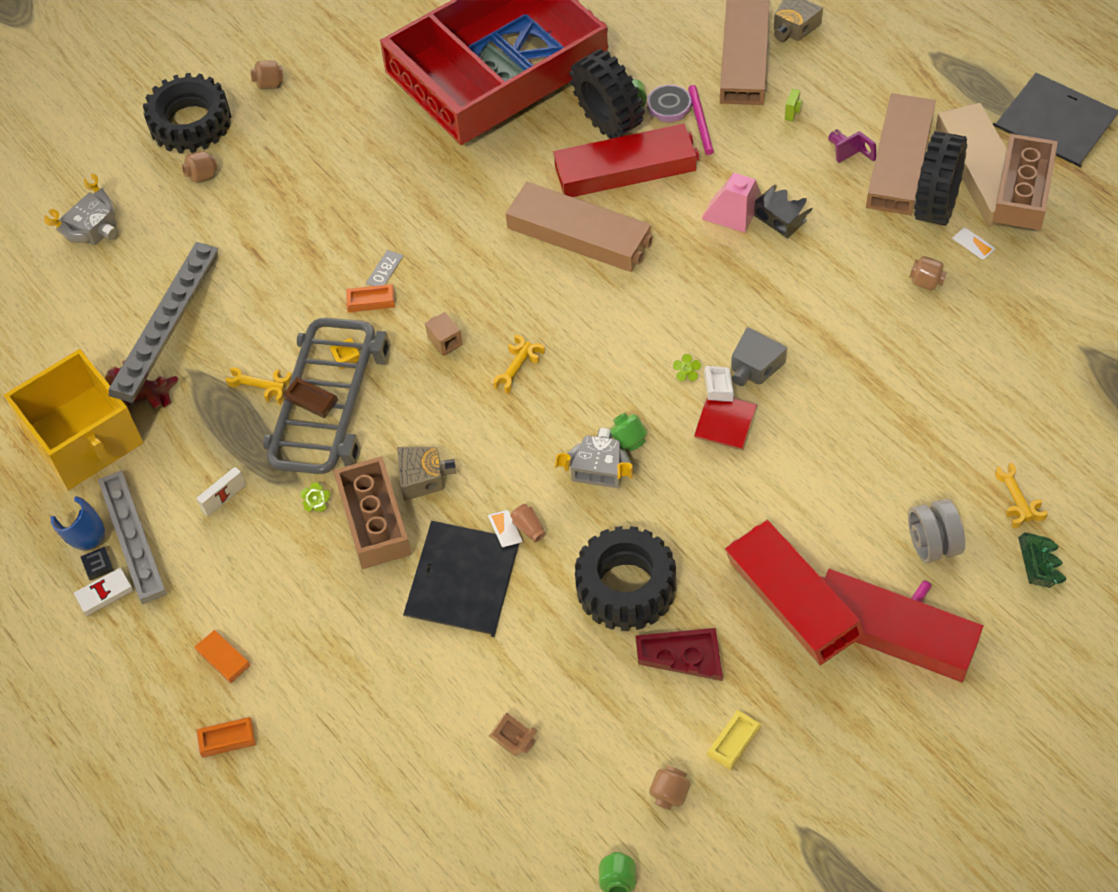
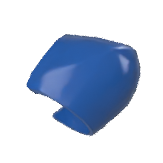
[50,496,105,551]

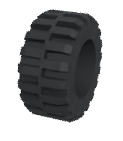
[575,526,676,631]

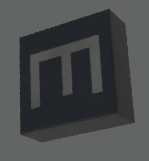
[80,546,114,581]

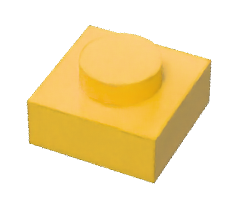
[329,338,360,370]

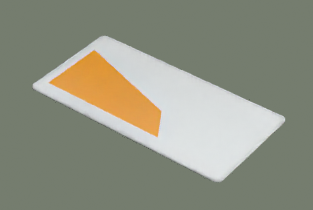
[952,227,995,260]
[488,510,522,547]

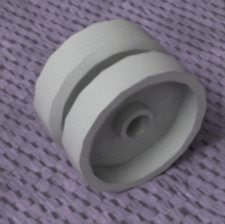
[908,498,965,564]

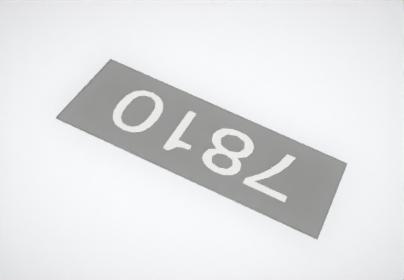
[366,250,403,286]

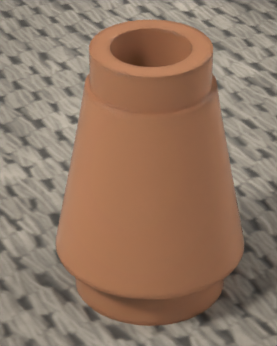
[510,504,546,543]

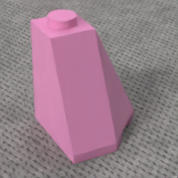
[702,173,761,233]

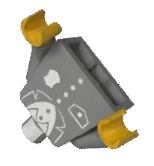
[44,173,118,245]
[554,428,633,488]

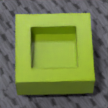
[785,89,803,122]

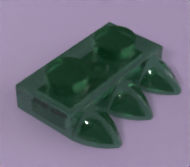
[1018,532,1067,588]

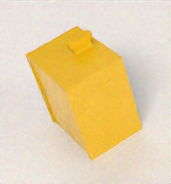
[3,349,143,491]

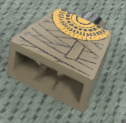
[773,0,823,41]
[397,447,457,501]

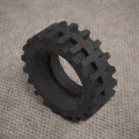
[569,49,645,139]
[143,73,232,154]
[914,131,967,225]

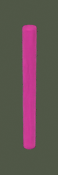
[688,85,714,155]

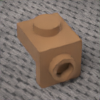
[489,713,537,756]

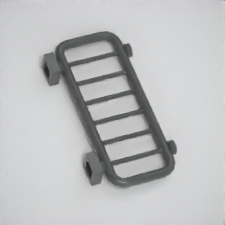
[263,318,391,474]

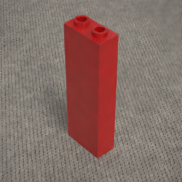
[553,123,699,197]
[724,519,865,666]
[820,568,984,683]

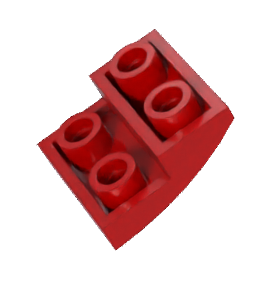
[694,398,758,450]

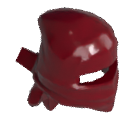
[105,360,179,409]

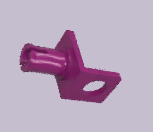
[828,129,876,163]

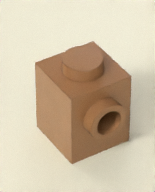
[425,312,463,356]

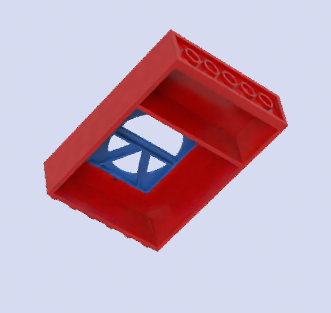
[380,0,609,145]

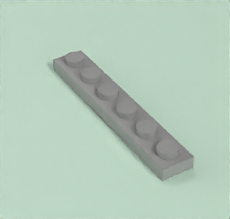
[98,470,167,604]

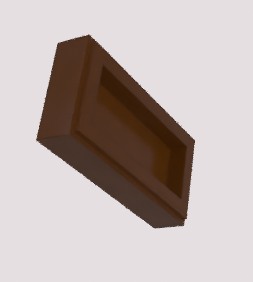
[283,377,338,419]

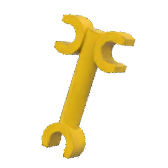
[493,335,545,393]
[225,367,292,405]
[995,463,1048,528]

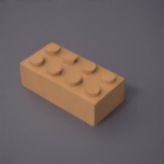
[993,134,1058,230]
[333,456,412,569]

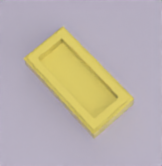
[707,710,761,771]

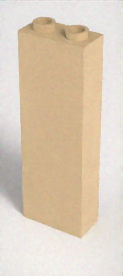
[935,103,1007,227]

